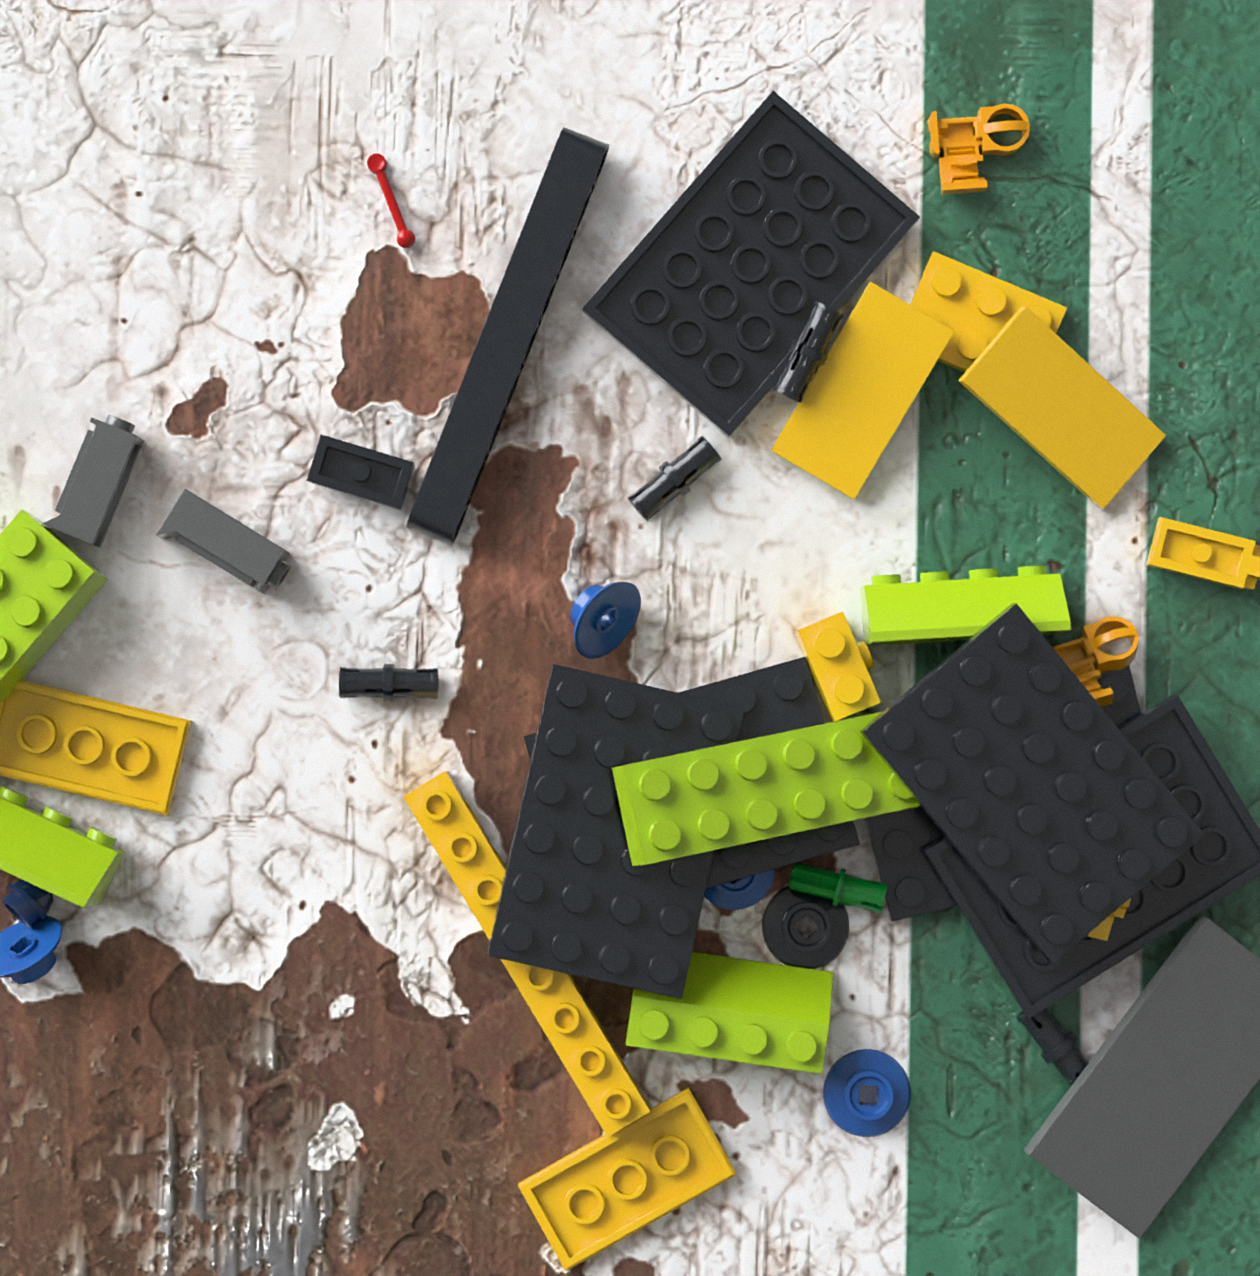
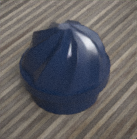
[2,879,54,928]

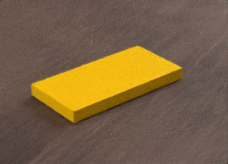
[771,281,954,500]
[958,306,1166,509]
[0,680,192,815]
[518,1087,737,1271]

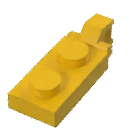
[1146,517,1260,590]

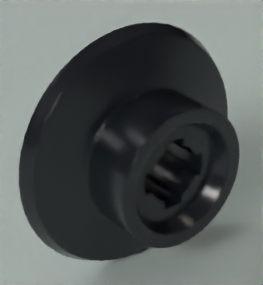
[762,885,849,969]

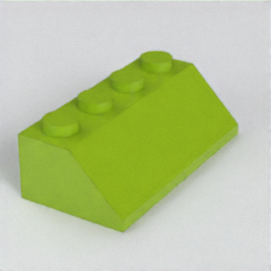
[860,566,1071,646]
[0,785,126,908]
[626,951,833,1074]

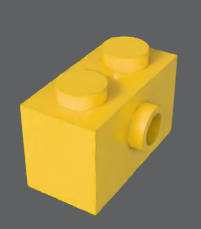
[795,611,881,722]

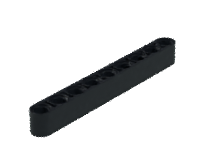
[406,127,610,546]

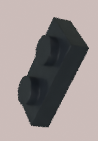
[306,434,415,510]

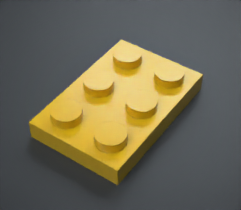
[910,251,1067,372]

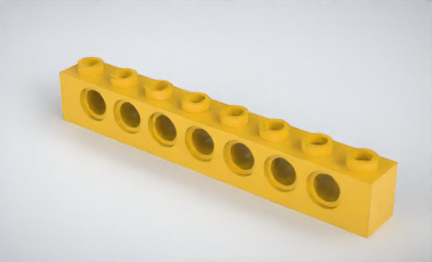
[403,771,650,1137]

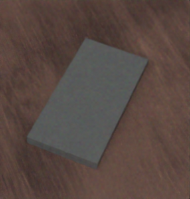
[1023,914,1260,1239]

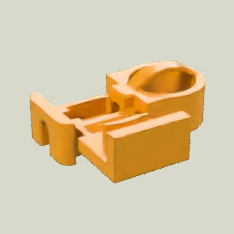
[928,103,1030,195]
[1053,616,1139,707]

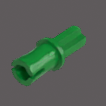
[788,863,888,914]

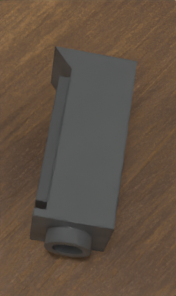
[42,414,144,548]
[156,489,291,594]

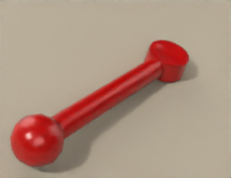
[367,153,416,248]

